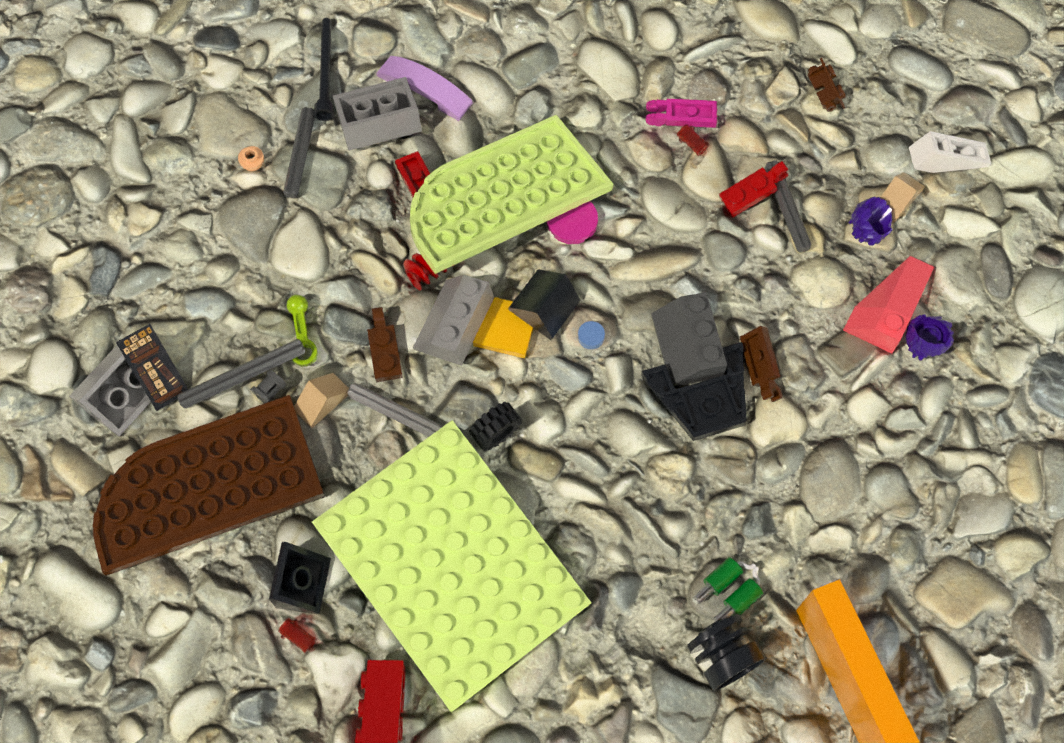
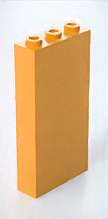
[796,579,920,743]

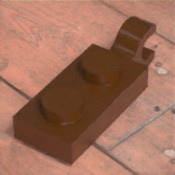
[367,307,403,383]
[740,326,782,402]

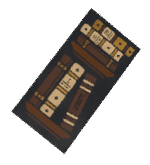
[116,324,188,412]

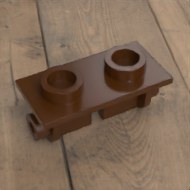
[807,58,846,112]

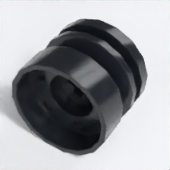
[687,614,767,691]

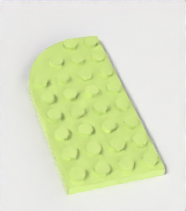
[410,115,613,274]

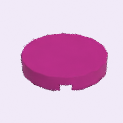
[547,201,598,244]

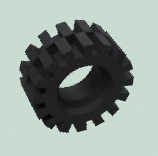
[469,401,523,451]

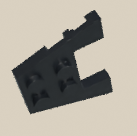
[641,342,746,441]

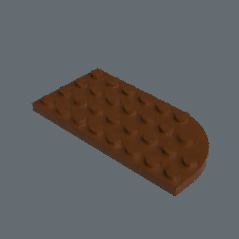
[93,395,325,576]

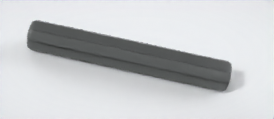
[283,107,315,199]
[765,160,812,253]

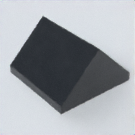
[508,269,581,340]
[269,542,331,614]

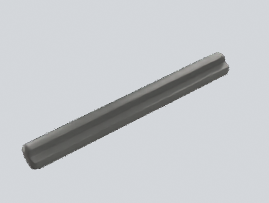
[177,339,305,408]

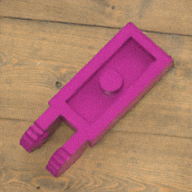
[646,98,717,128]

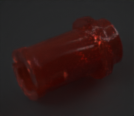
[677,124,710,156]
[278,618,317,654]

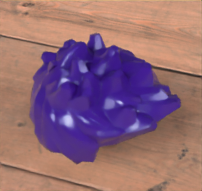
[849,196,893,246]
[905,314,954,361]

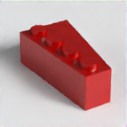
[355,660,406,743]

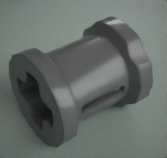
[250,370,287,404]

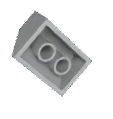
[333,77,422,151]
[413,275,494,366]
[69,336,151,436]

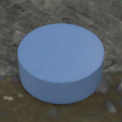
[578,321,605,349]

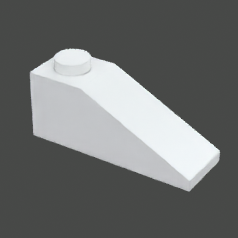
[909,131,992,173]

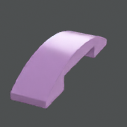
[376,56,473,121]

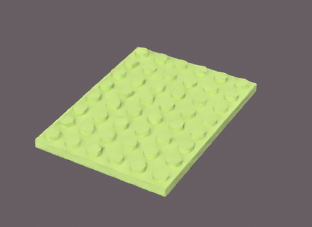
[312,420,591,712]

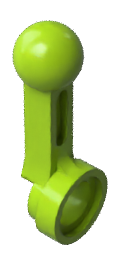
[287,294,318,367]

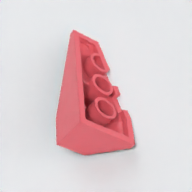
[843,256,934,354]

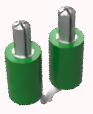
[694,557,764,622]

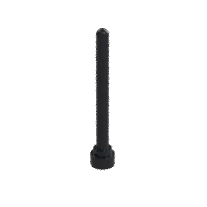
[314,17,334,121]

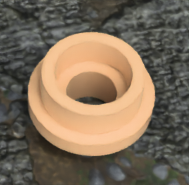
[238,146,264,171]

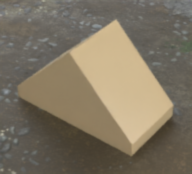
[880,172,925,223]
[294,373,349,428]

